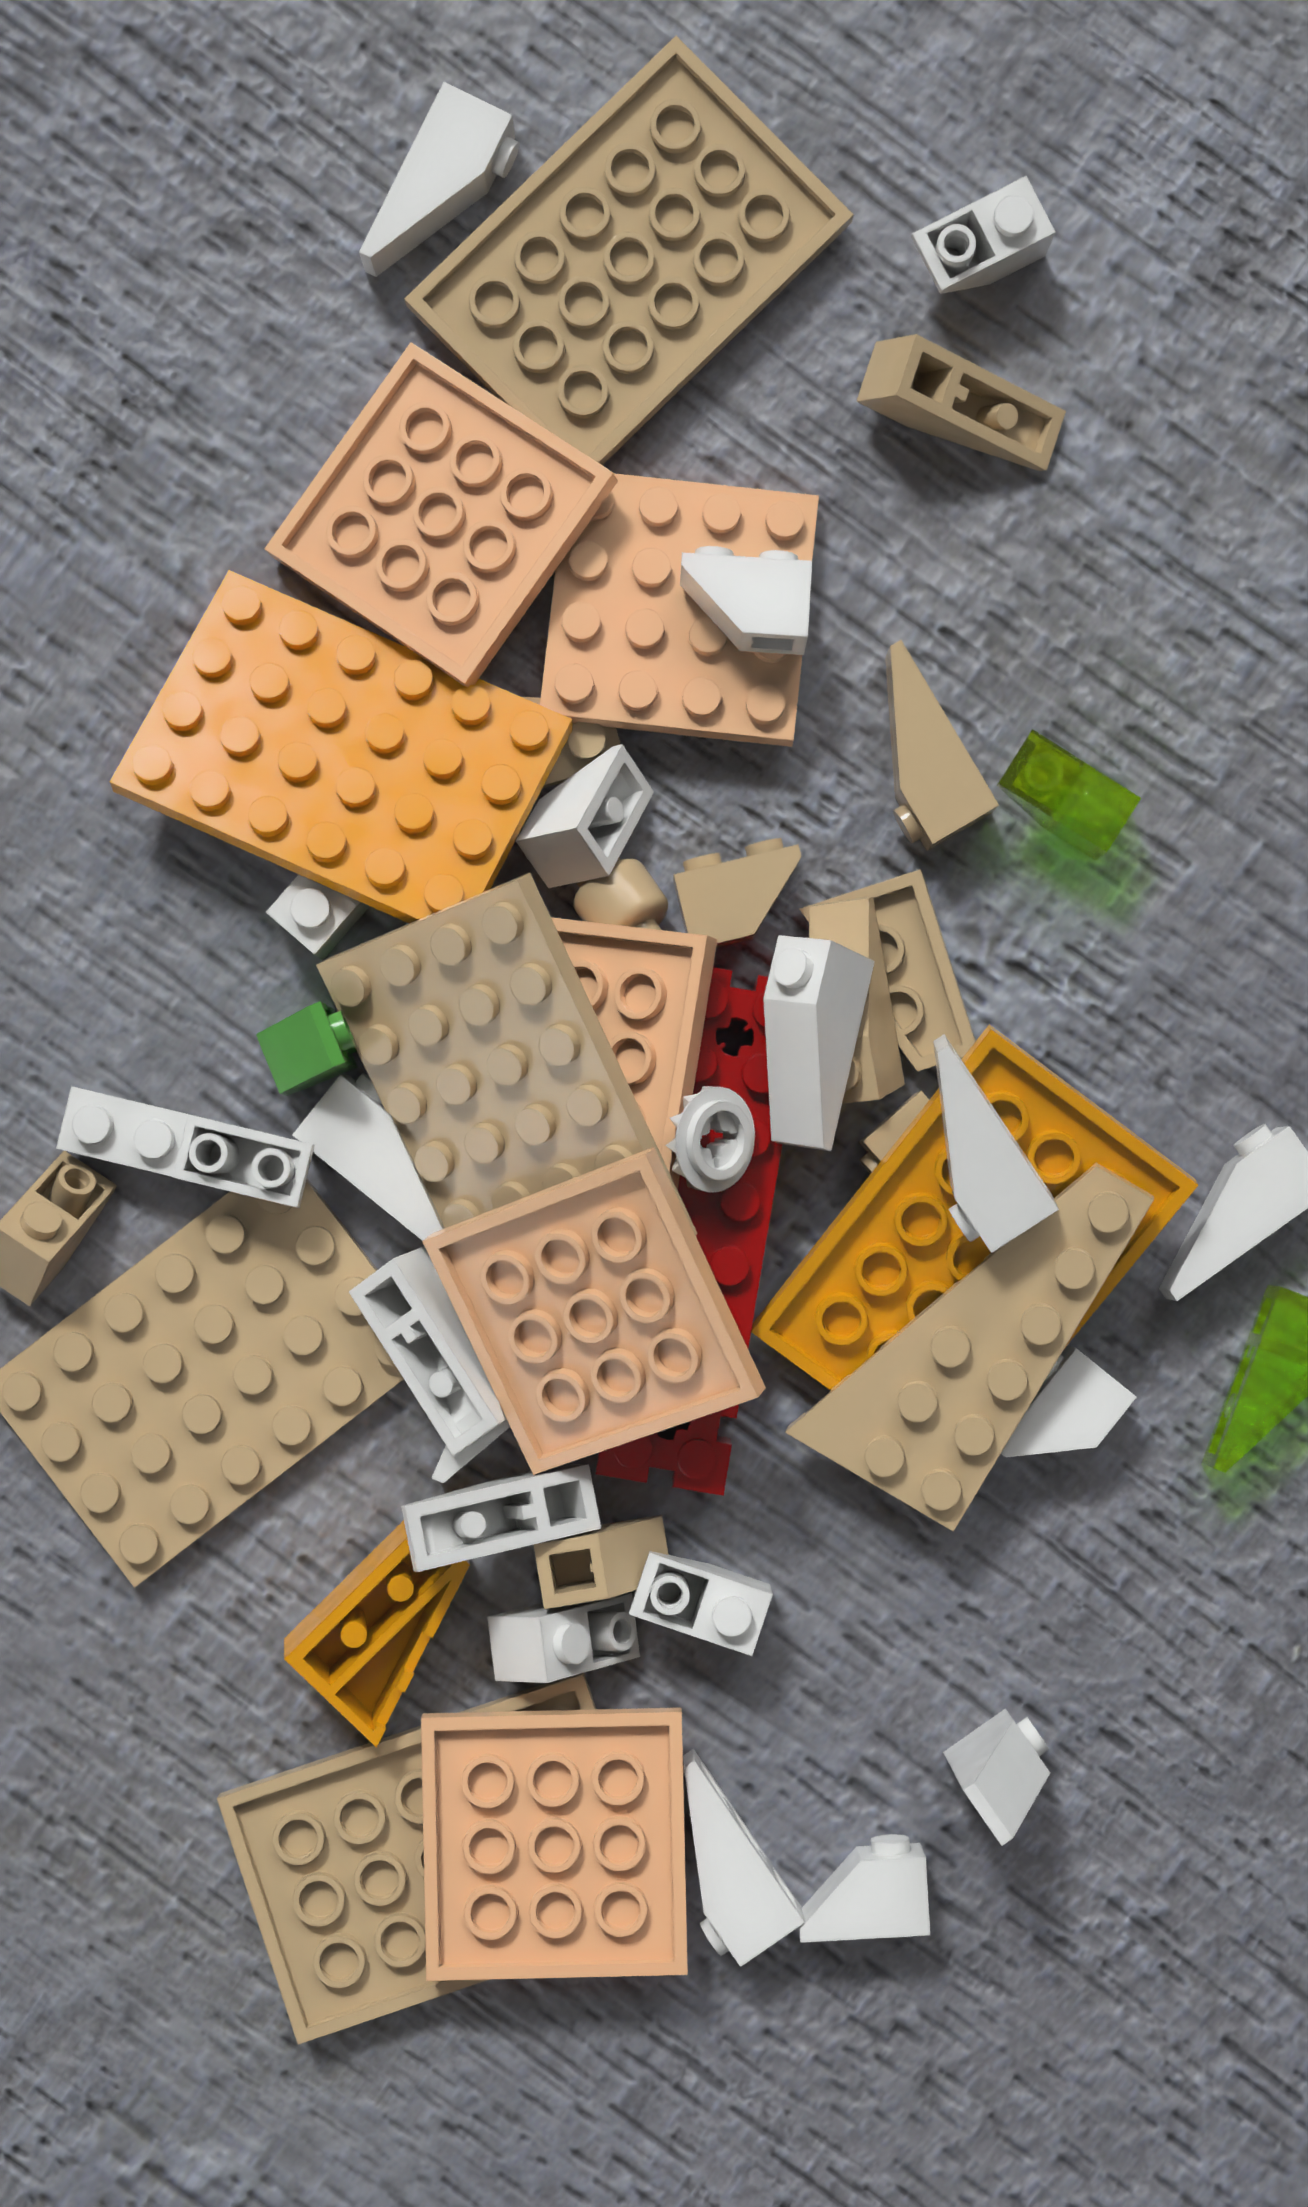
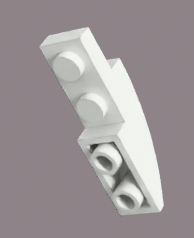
[56,1086,315,1208]

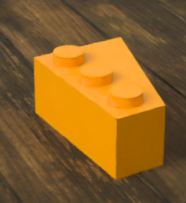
[284,1520,470,1748]

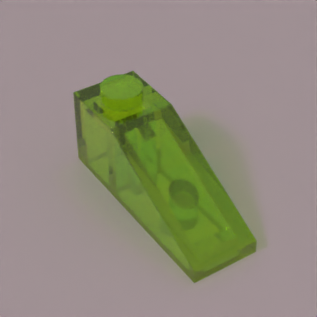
[1201,1285,1308,1473]

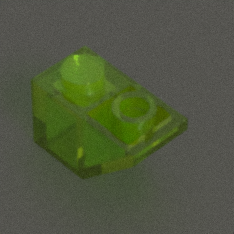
[997,729,1141,861]

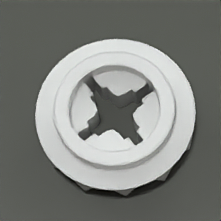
[666,1086,755,1192]

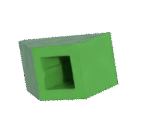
[256,1001,358,1096]

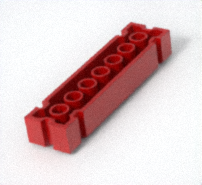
[596,967,782,1496]

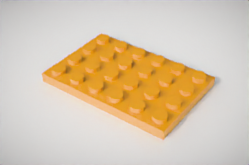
[110,570,573,924]
[751,1024,1198,1390]

